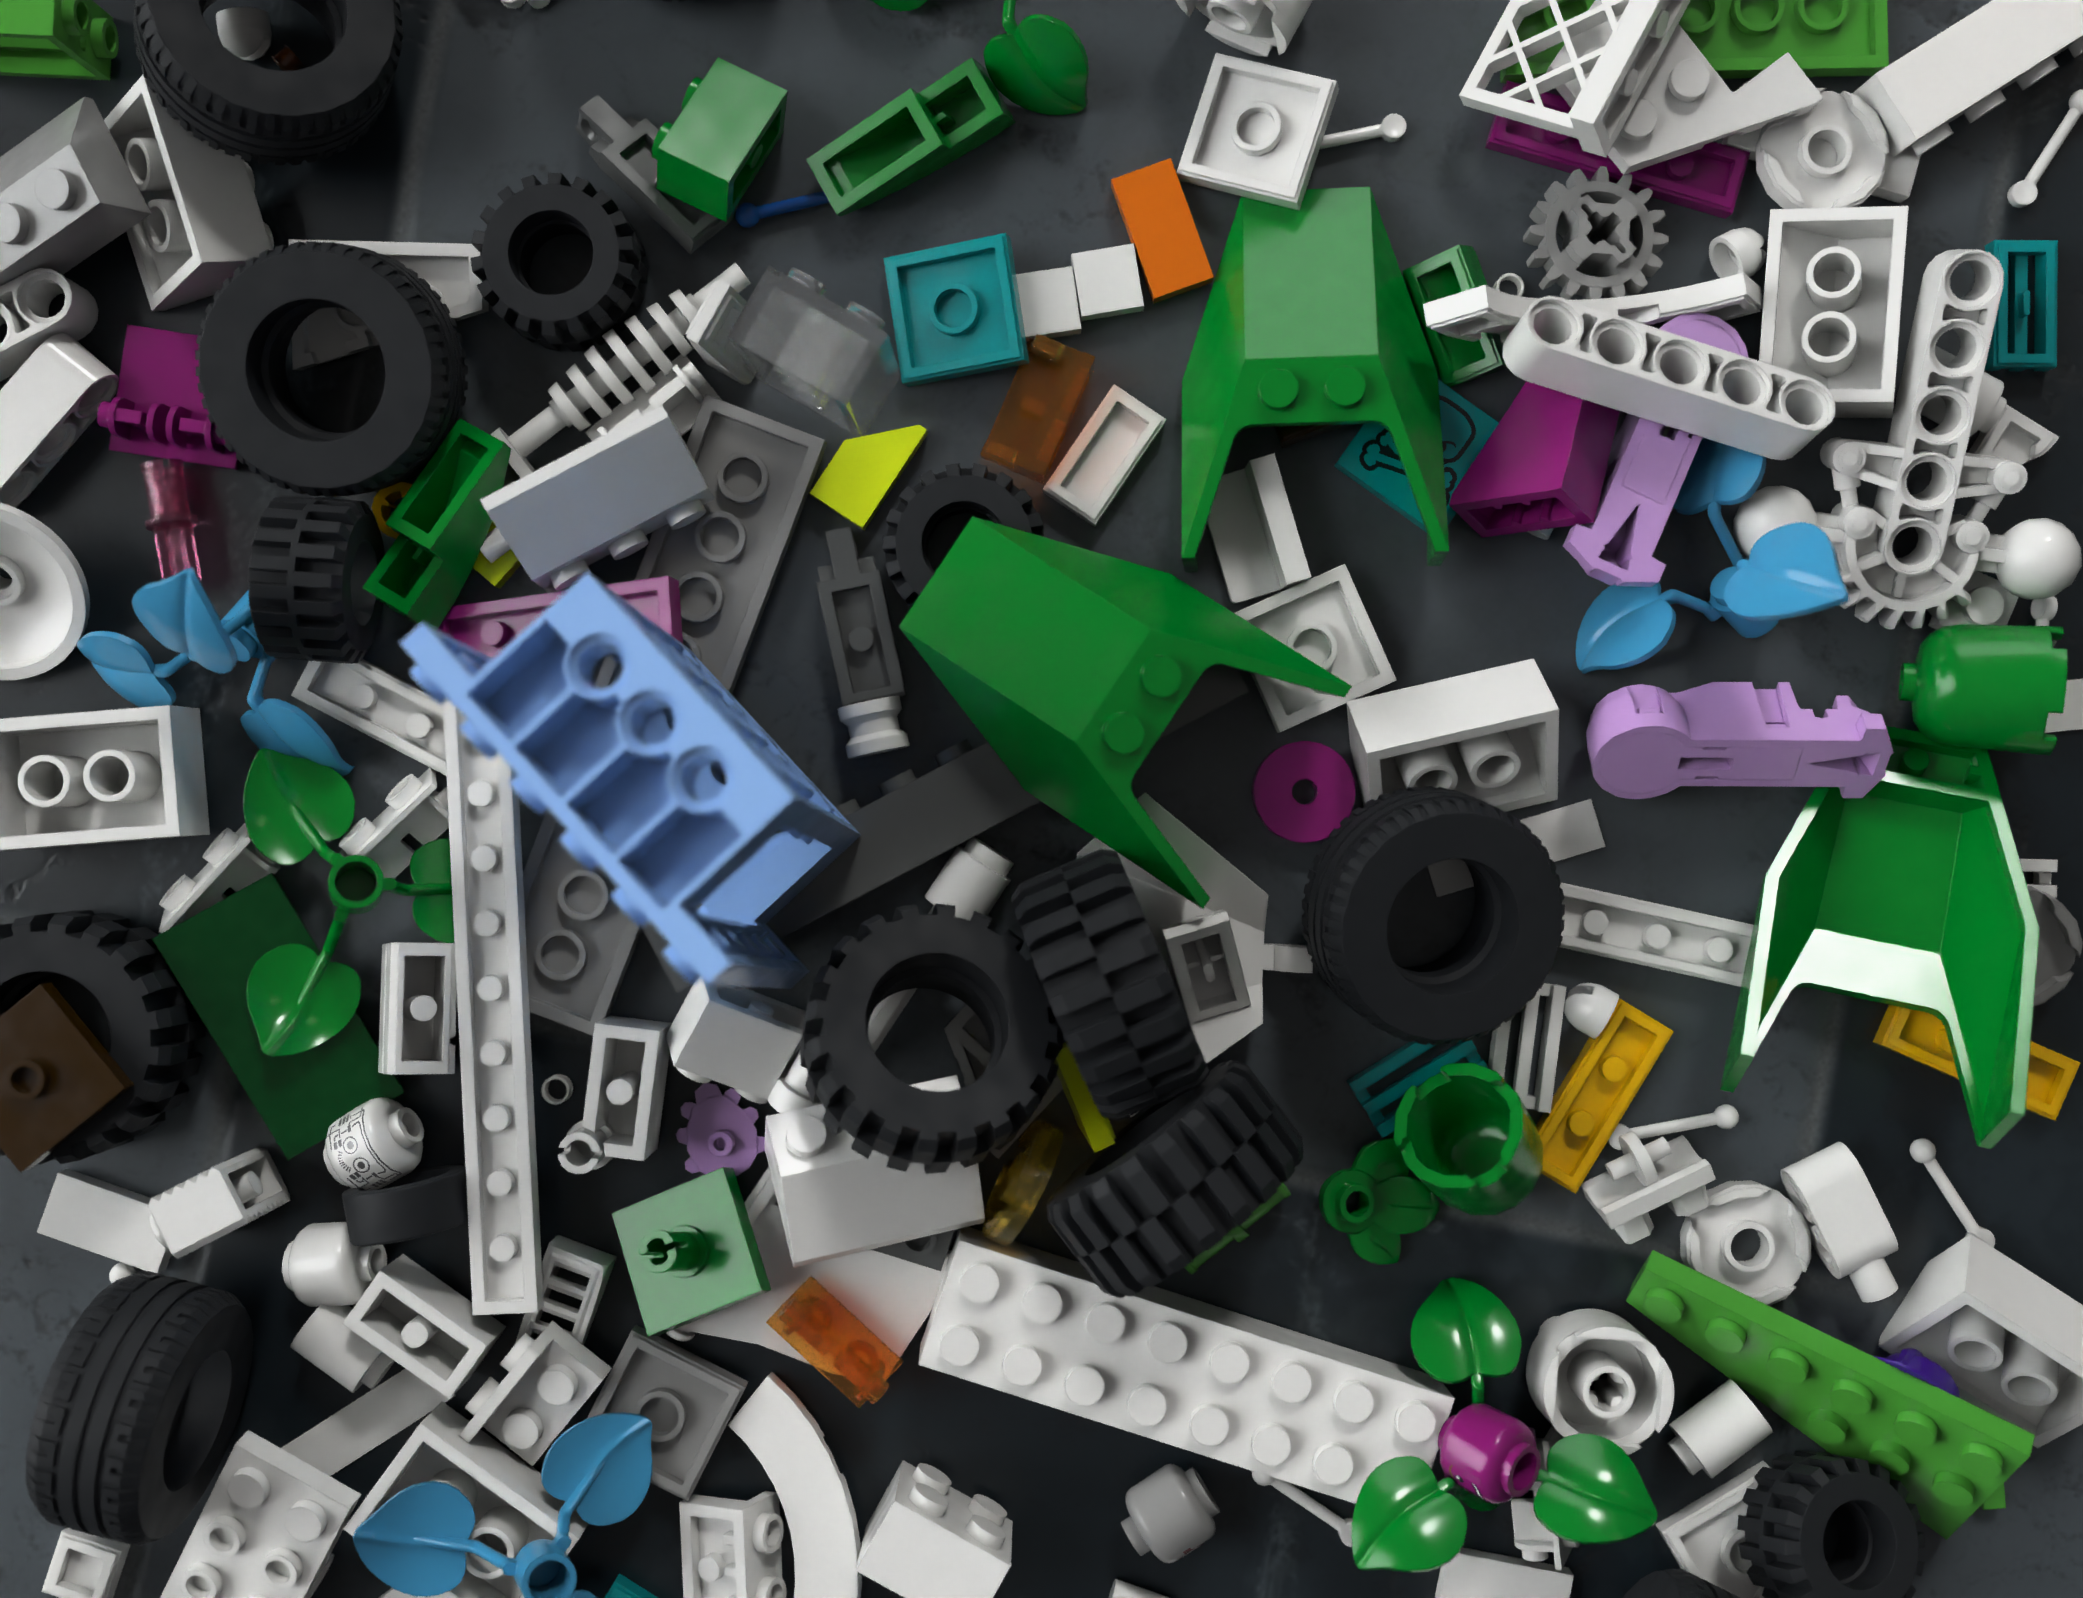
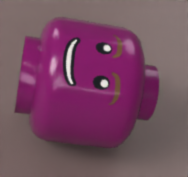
[1438,1403,1541,1504]

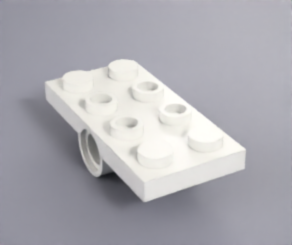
[160,1430,361,1598]

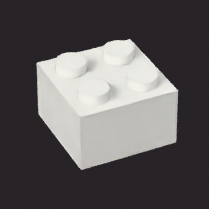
[855,1460,1013,1598]

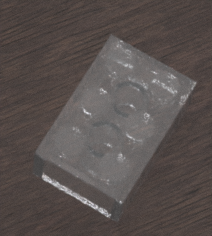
[727,266,901,437]

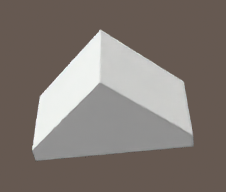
[1161,909,1251,1023]

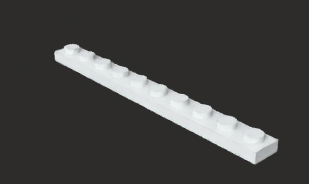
[443,700,544,1315]

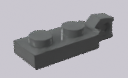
[576,94,738,254]
[816,526,907,707]

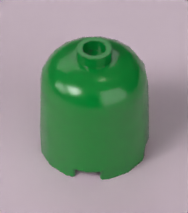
[1898,625,2068,755]
[1394,1063,1543,1215]

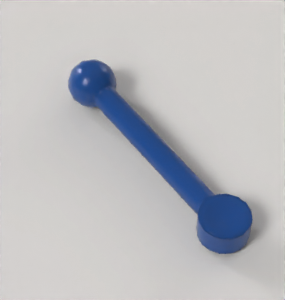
[735,191,830,228]

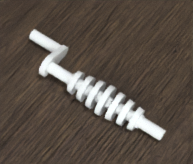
[480,263,751,563]

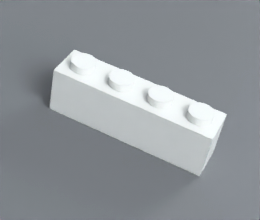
[1852,0,2083,157]

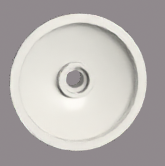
[0,503,90,680]

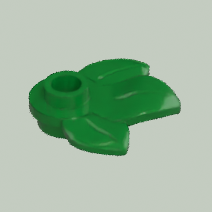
[1318,1137,1440,1264]

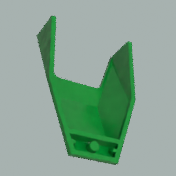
[1181,186,1449,573]
[898,517,1352,909]
[1720,726,2040,1149]

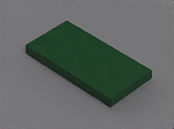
[152,873,405,1160]

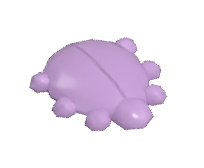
[676,1083,765,1176]

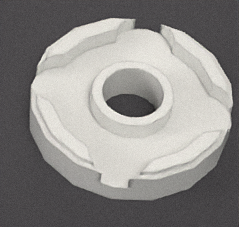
[1755,88,1889,209]
[1680,1181,1811,1306]

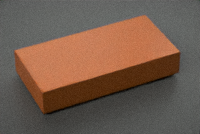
[1110,158,1214,304]

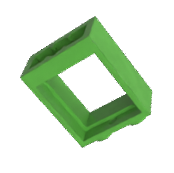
[0,0,119,81]

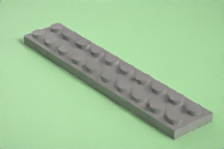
[523,394,827,1036]

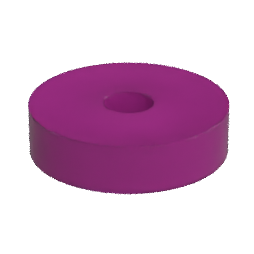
[1252,741,1356,843]

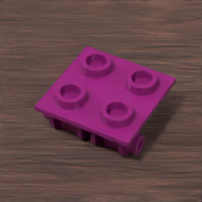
[97,324,239,470]

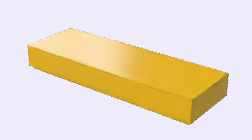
[1536,998,1674,1194]
[1873,1005,2080,1121]

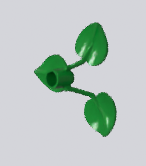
[871,0,1089,115]
[243,748,455,1057]
[1351,1277,1657,1573]

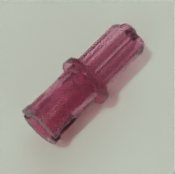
[140,458,202,582]

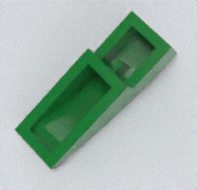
[806,57,1016,217]
[362,418,511,629]

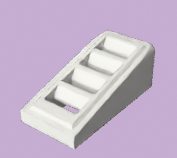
[685,279,776,385]
[515,1235,617,1345]

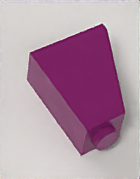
[1449,381,1620,538]

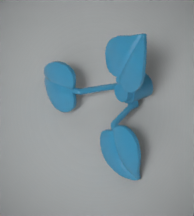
[1576,438,1849,674]
[77,568,355,776]
[353,1412,653,1598]

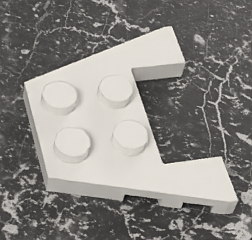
[1546,0,1824,175]

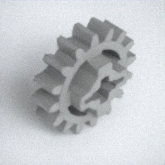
[1523,166,1669,300]

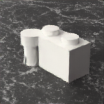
[666,979,822,1113]
[558,1015,672,1174]

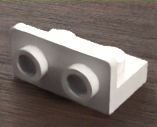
[459,1320,612,1466]
[679,1491,787,1598]

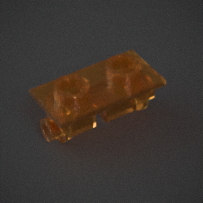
[766,1275,903,1408]

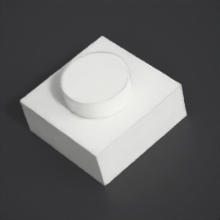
[1928,571,2019,629]

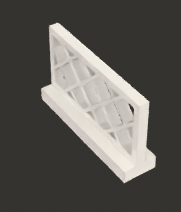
[1459,0,1691,157]

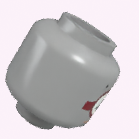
[1121,1464,1220,1564]

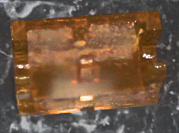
[980,334,1095,485]

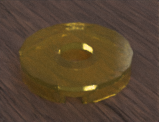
[982,1118,1063,1246]

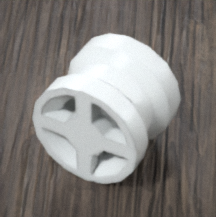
[837,696,910,759]

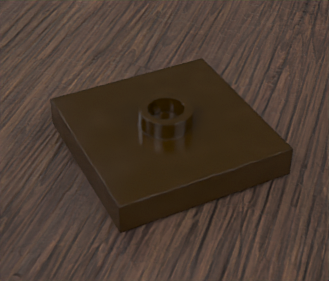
[0,982,134,1173]

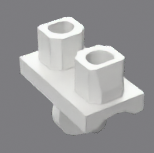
[1581,1131,1716,1245]

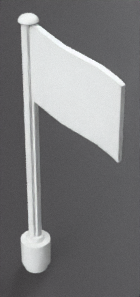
[666,837,1014,1380]

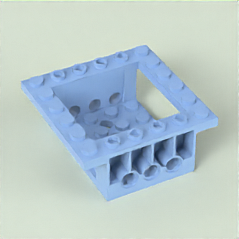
[400,572,861,989]

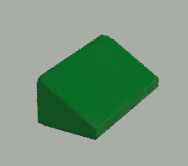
[1402,244,1507,388]

